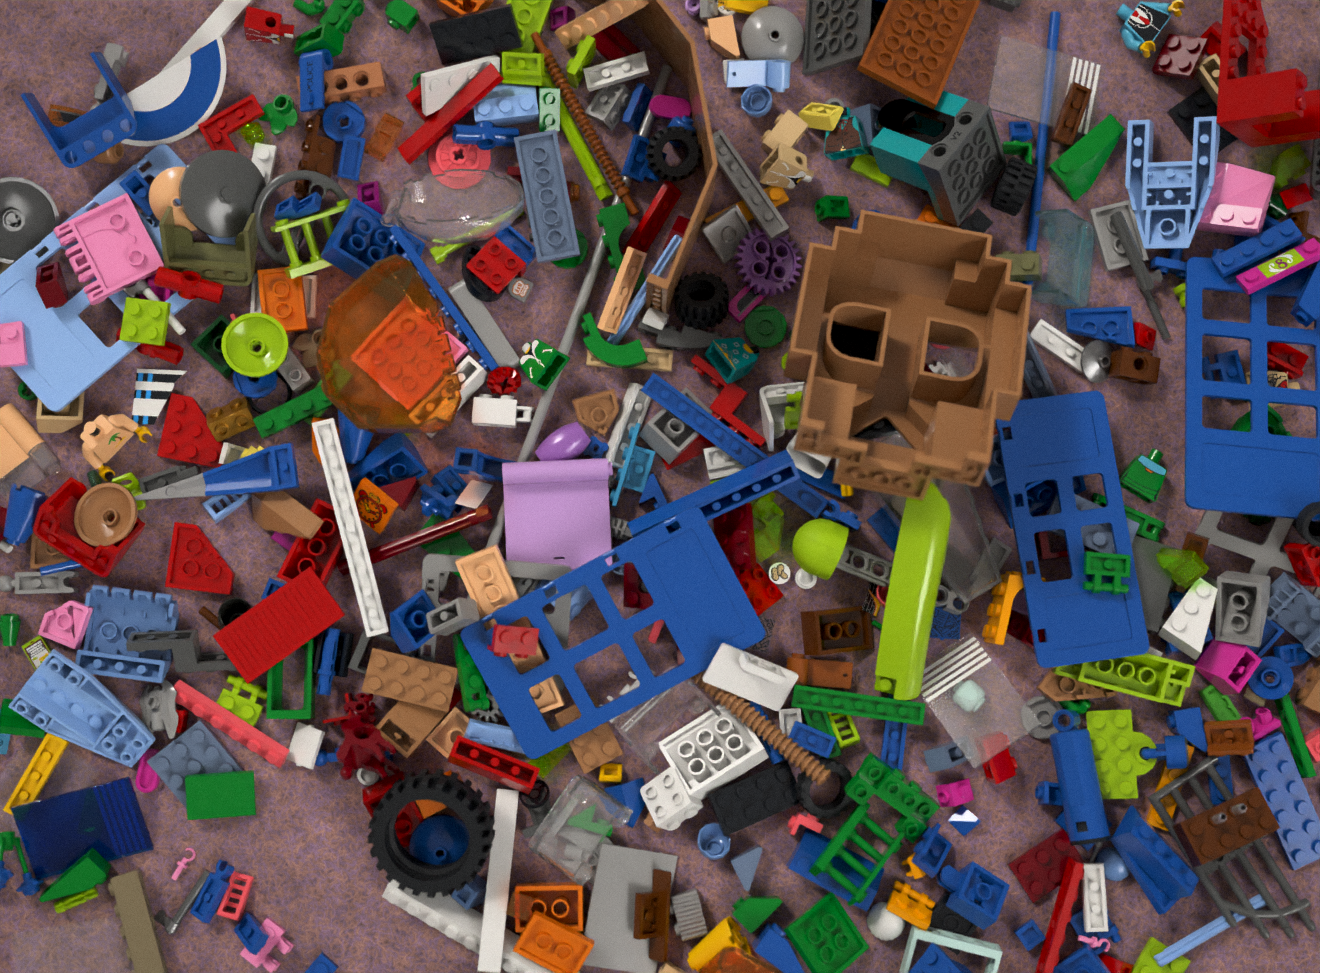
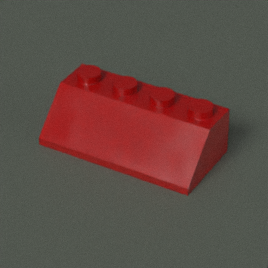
[276,498,344,587]

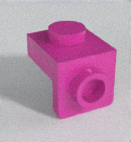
[936,778,974,807]

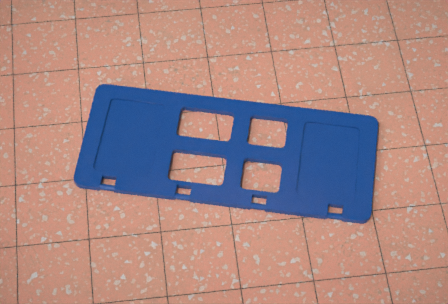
[995,391,1149,668]

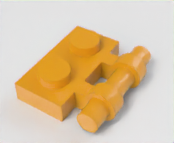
[886,880,935,931]

